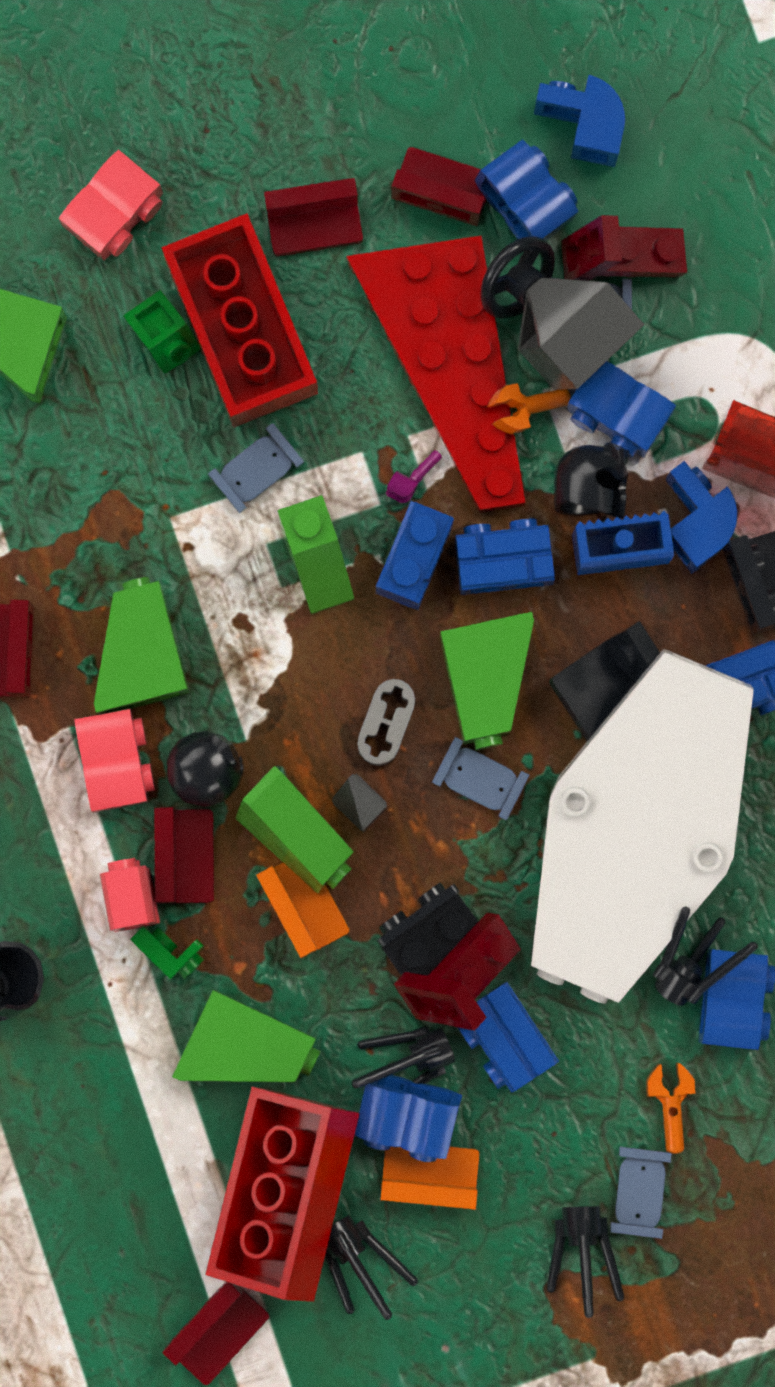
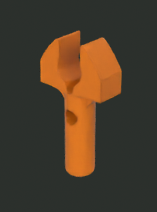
[488,383,571,434]
[646,1063,696,1154]

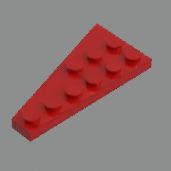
[346,235,526,513]

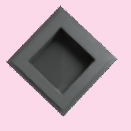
[332,773,387,833]

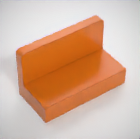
[256,863,349,959]
[381,1146,479,1210]

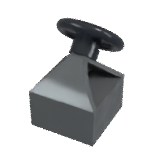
[480,236,644,390]

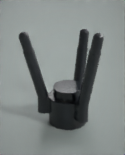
[653,906,758,1006]
[352,1025,455,1089]
[547,1206,625,1318]
[325,1215,418,1320]

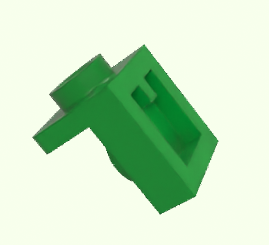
[123,290,200,373]
[130,926,205,980]

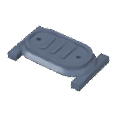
[208,423,304,514]
[432,737,529,821]
[610,1146,672,1239]

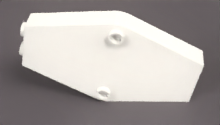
[531,649,754,1004]

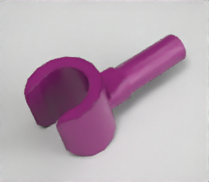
[385,450,442,503]

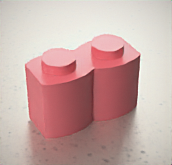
[59,150,163,261]
[74,709,155,813]
[100,858,160,932]

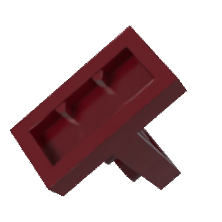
[561,215,687,281]
[393,913,521,1031]

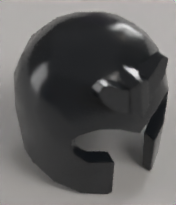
[554,443,629,519]
[167,731,244,807]
[0,941,44,1021]

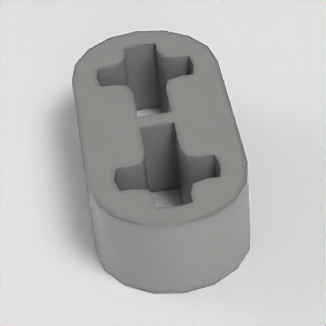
[357,679,415,766]

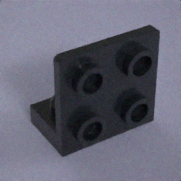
[722,531,775,636]
[549,621,660,741]
[377,882,478,975]

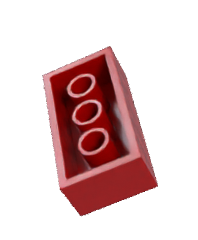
[161,213,318,428]
[205,1087,360,1302]

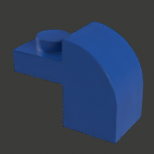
[534,75,625,167]
[665,461,737,574]

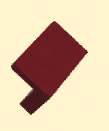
[391,147,487,226]
[264,178,363,256]
[0,599,34,698]
[154,807,214,904]
[162,1281,269,1385]

